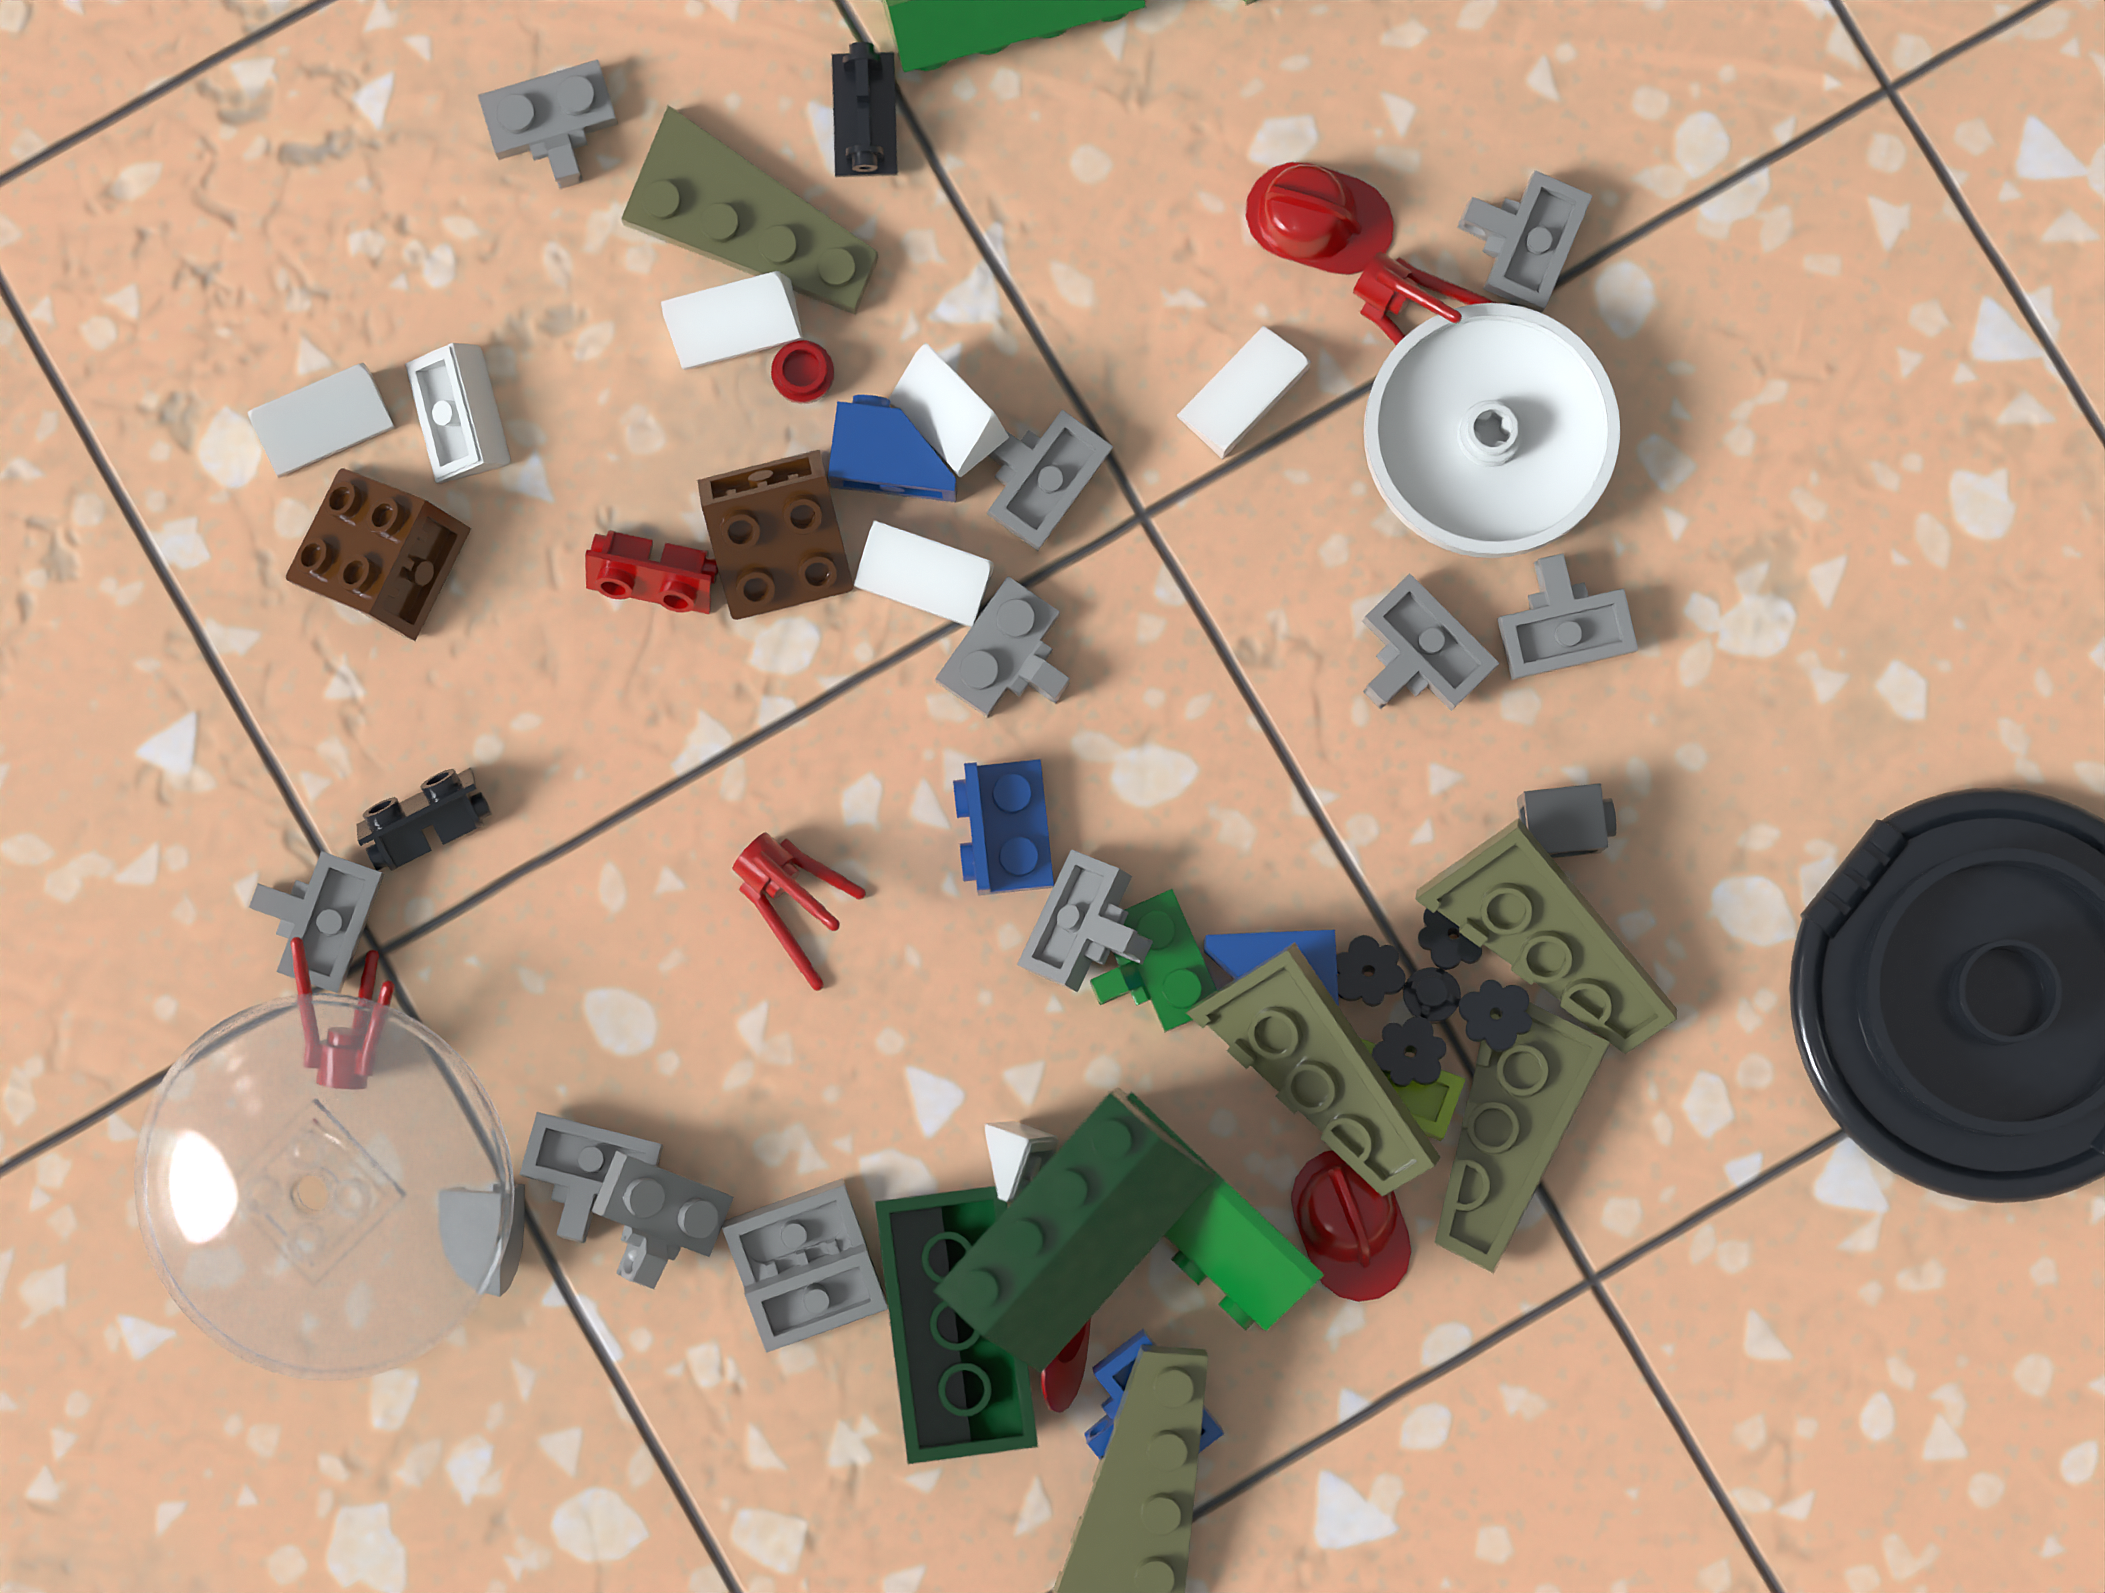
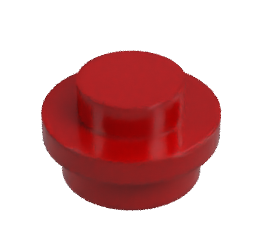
[771,340,834,404]

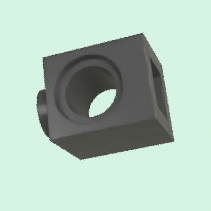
[1517,783,1616,858]

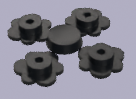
[1336,908,1532,1087]

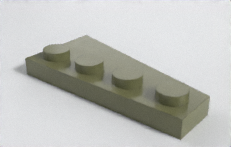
[621,105,879,315]
[1415,818,1677,1054]
[1186,942,1441,1196]
[1435,1002,1610,1274]
[1052,1345,1208,1593]

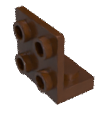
[697,449,854,620]
[286,468,472,641]

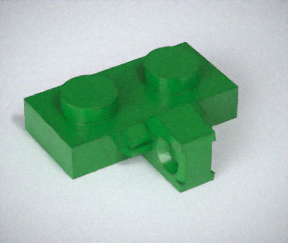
[1090,889,1217,1033]

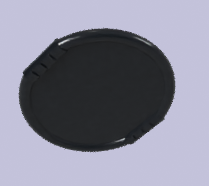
[1789,788,2105,1203]

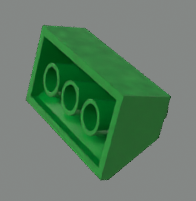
[882,0,1146,73]
[1128,1092,1324,1331]

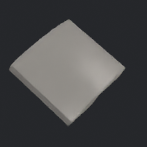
[722,1178,888,1353]

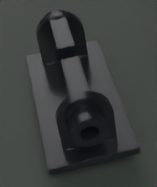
[832,42,898,177]
[356,768,492,871]

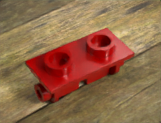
[585,530,718,614]

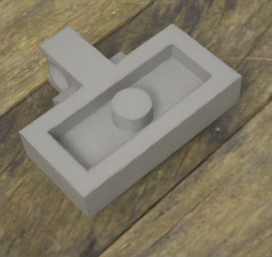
[478,59,618,189]
[1457,170,1593,313]
[987,410,1113,551]
[1497,553,1638,680]
[1362,573,1500,711]
[935,576,1070,718]
[1017,849,1153,992]
[249,851,384,994]
[520,1112,663,1243]
[592,1151,734,1289]

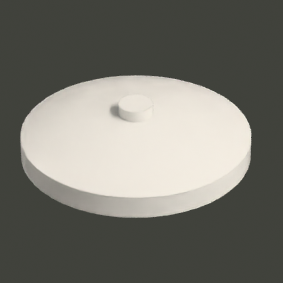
[1364,303,1620,558]

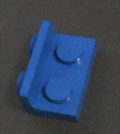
[953,759,1054,896]

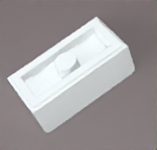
[661,271,803,370]
[1177,326,1311,459]
[405,343,510,483]
[889,343,1009,478]
[247,363,395,478]
[854,521,994,627]
[985,1121,1059,1202]

